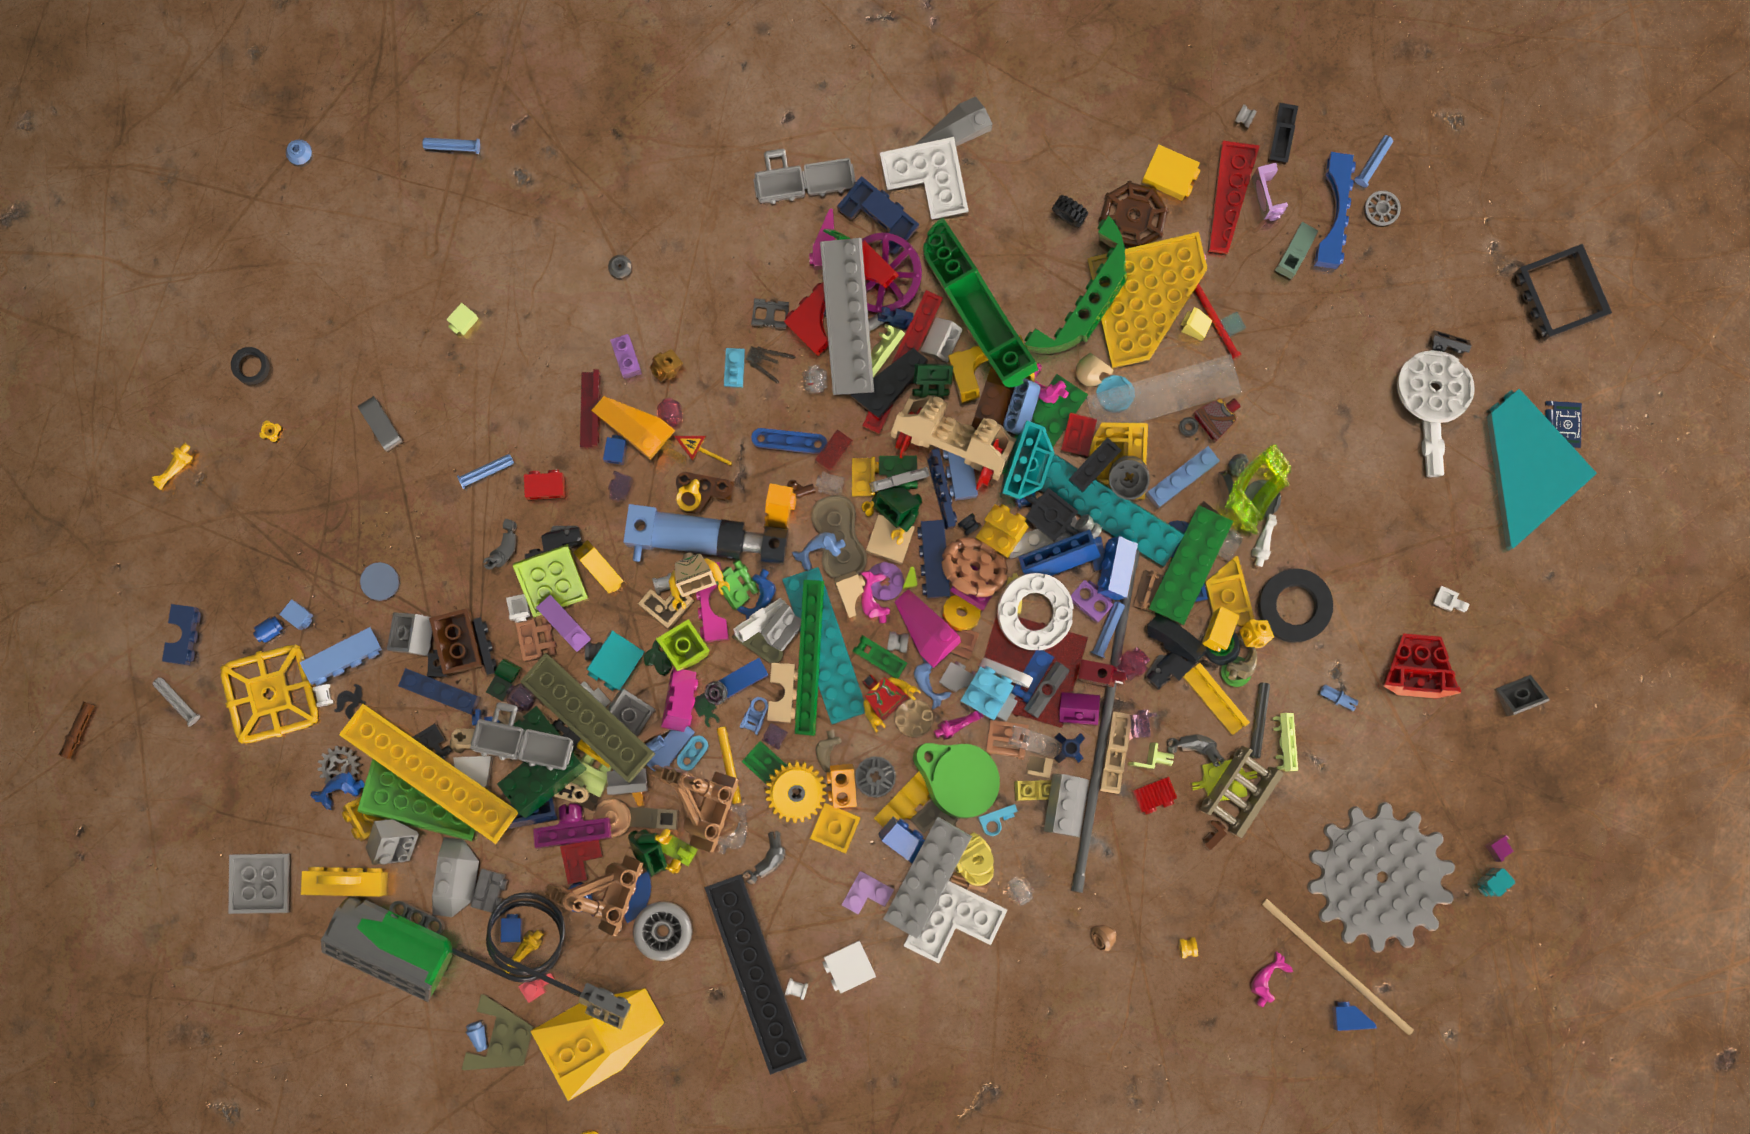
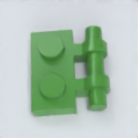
[716,560,759,609]

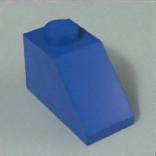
[1332,1001,1377,1031]

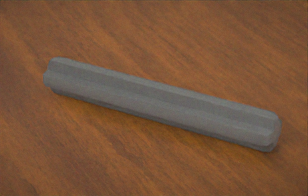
[1250,682,1270,759]

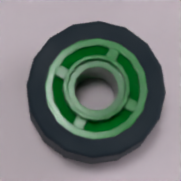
[1205,632,1241,665]

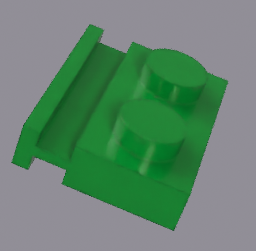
[741,741,788,787]

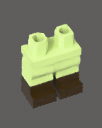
[559,753,612,811]

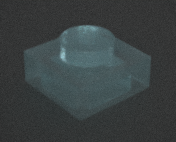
[1220,311,1246,337]

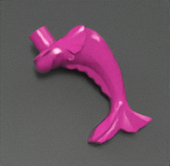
[1034,363,1069,404]
[861,571,890,623]
[933,711,984,740]
[1251,951,1293,1007]

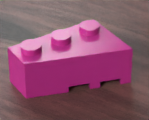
[661,668,698,732]

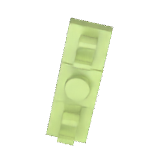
[871,324,905,377]
[1273,713,1298,771]

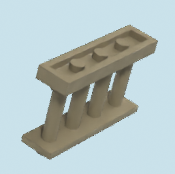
[1200,746,1284,838]

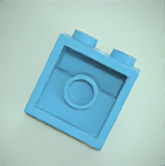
[961,666,1014,721]

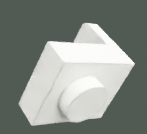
[506,594,531,623]

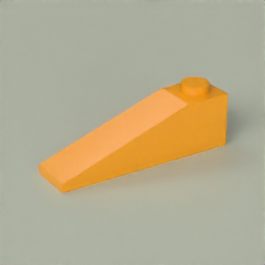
[591,396,675,460]

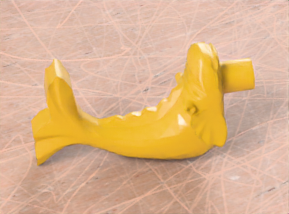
[151,443,193,490]
[503,929,543,974]

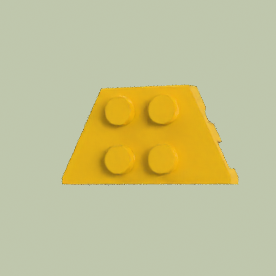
[1205,556,1255,626]

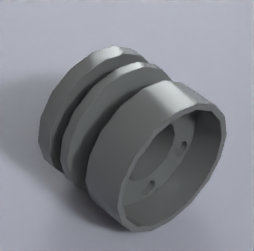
[1109,456,1150,500]
[855,756,896,798]

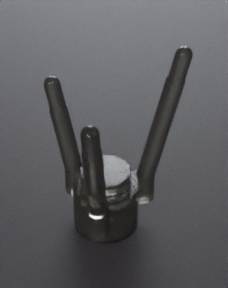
[746,346,795,383]

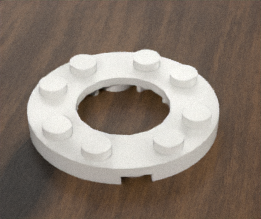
[997,573,1074,650]

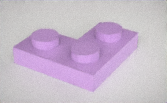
[842,871,894,914]

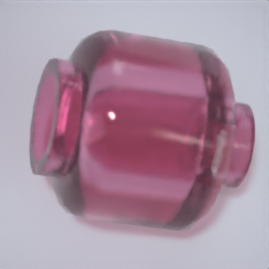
[657,398,683,428]

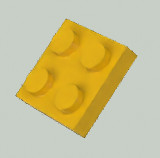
[810,803,860,854]

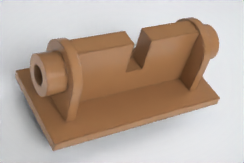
[1133,570,1163,612]

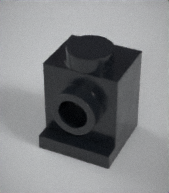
[427,650,449,678]

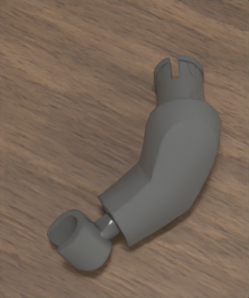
[483,519,517,570]
[1167,734,1225,767]
[742,831,785,884]

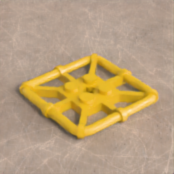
[220,645,319,744]

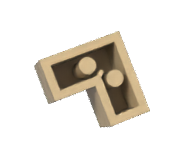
[638,589,694,630]

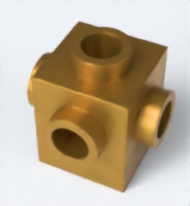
[649,349,683,382]

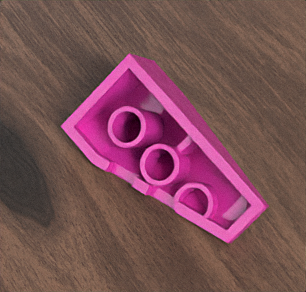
[895,589,961,668]

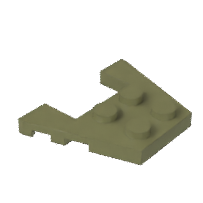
[461,994,534,1070]

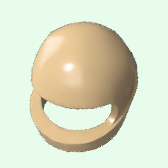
[1076,353,1114,387]

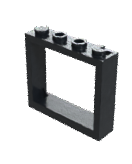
[1515,244,1612,341]

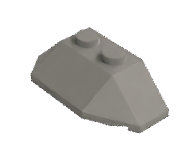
[432,837,479,917]

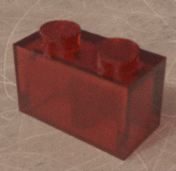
[815,429,853,474]

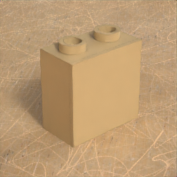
[866,514,915,565]

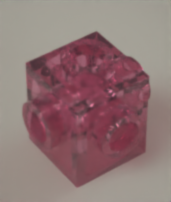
[1116,647,1150,681]

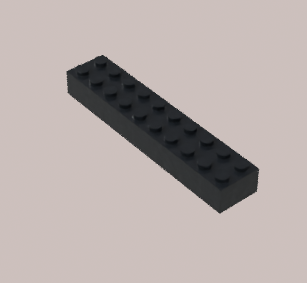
[704,874,808,1075]

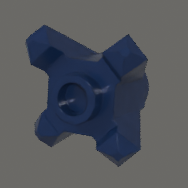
[1054,733,1085,763]

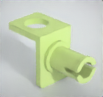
[1128,742,1174,769]

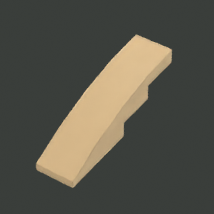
[1100,711,1132,794]

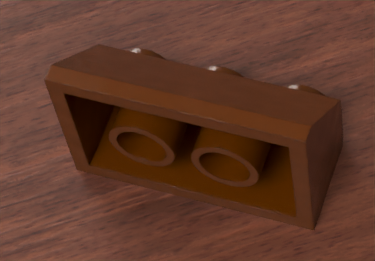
[429,608,484,674]

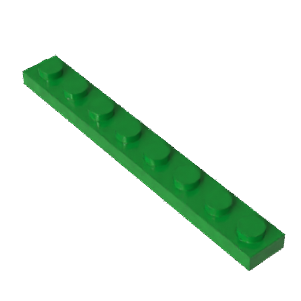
[795,580,824,736]

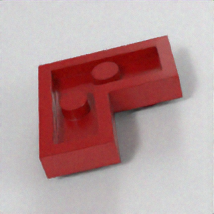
[560,840,603,885]

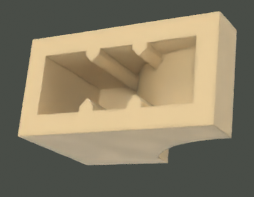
[834,571,865,618]

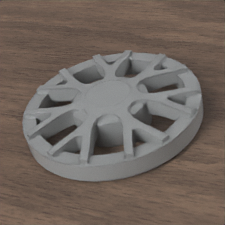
[1365,191,1401,226]

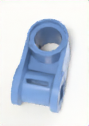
[740,697,768,735]

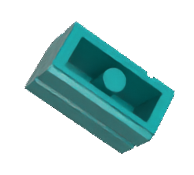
[1477,868,1515,897]

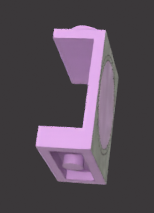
[1252,163,1288,221]

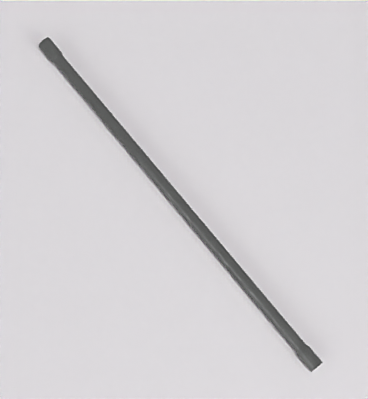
[1071,550,1140,893]

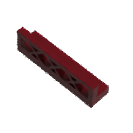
[580,369,601,449]

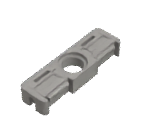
[869,467,930,493]

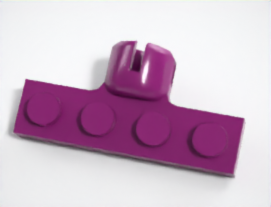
[533,803,612,849]

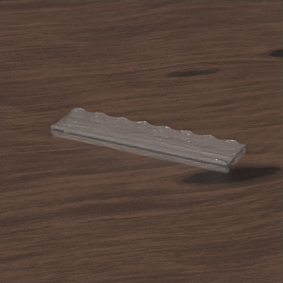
[1086,354,1242,432]

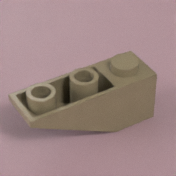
[628,807,679,830]

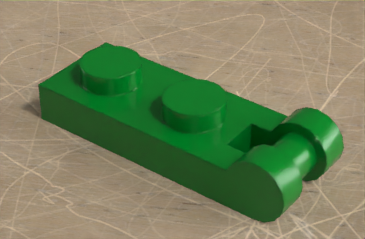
[852,635,908,679]

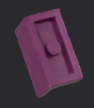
[1060,692,1100,725]

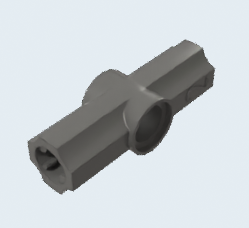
[1024,661,1070,719]

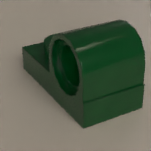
[486,659,523,702]

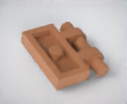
[515,617,556,661]

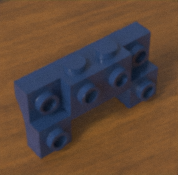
[837,176,919,257]

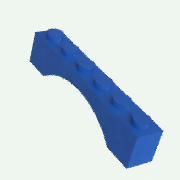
[1314,152,1356,269]

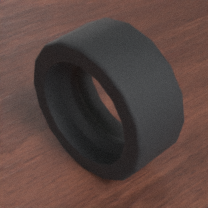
[231,347,270,385]

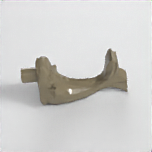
[1226,635,1257,680]
[816,730,846,787]

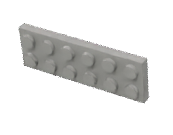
[883,817,972,939]

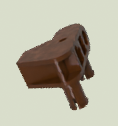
[676,472,735,516]

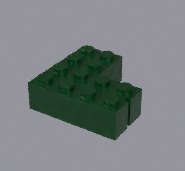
[497,706,587,818]

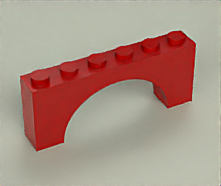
[784,240,899,356]

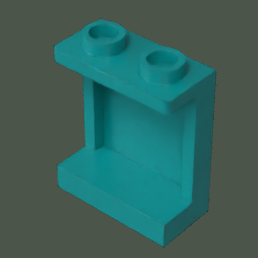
[586,630,645,691]

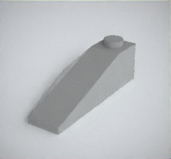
[916,96,993,146]

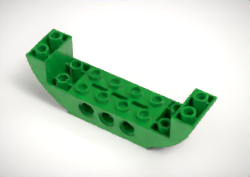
[1024,216,1127,354]

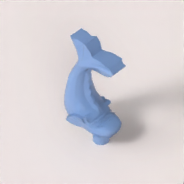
[792,532,846,571]
[914,657,951,709]

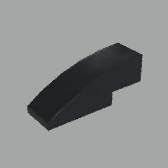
[1269,102,1298,162]
[1147,614,1207,663]

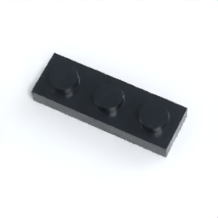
[1069,437,1121,493]
[473,617,497,677]

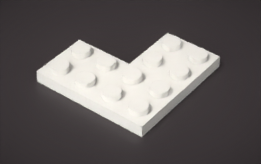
[880,137,969,220]
[904,881,1007,963]

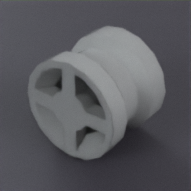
[1235,105,1257,128]

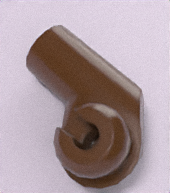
[787,480,816,497]

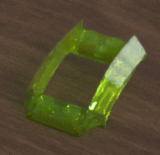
[1225,444,1291,534]

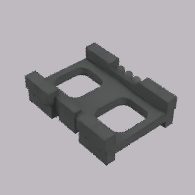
[751,298,789,329]

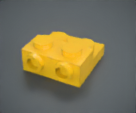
[975,504,1029,558]
[342,797,387,842]

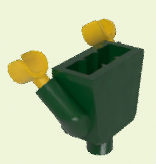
[862,487,922,544]
[628,829,681,877]

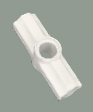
[1422,420,1445,477]
[733,598,787,643]

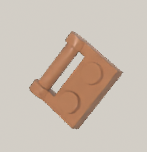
[986,720,1029,760]

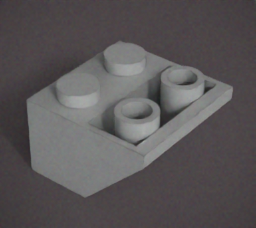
[366,819,419,865]

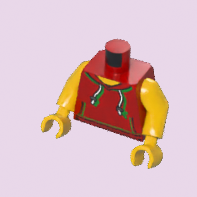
[863,675,921,732]

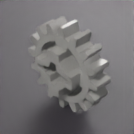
[317,746,361,784]

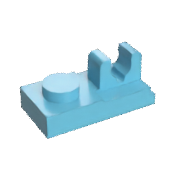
[724,348,745,388]

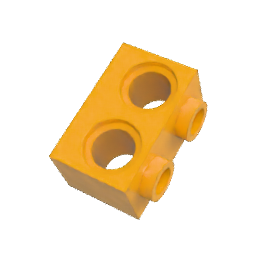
[826,764,857,808]

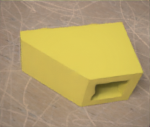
[1181,307,1212,341]

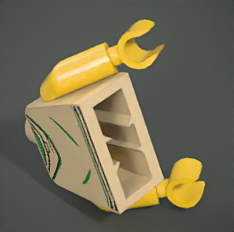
[669,553,730,611]

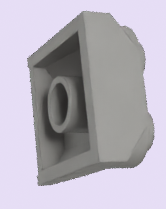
[607,688,656,736]

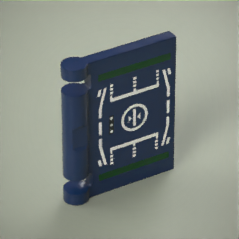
[1545,401,1582,448]

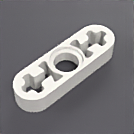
[979,658,1033,688]

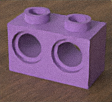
[610,334,642,380]
[1071,580,1114,624]

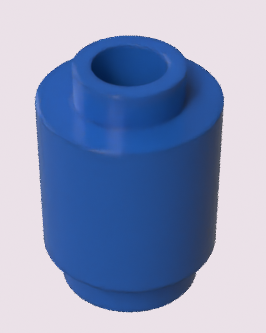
[253,616,284,643]

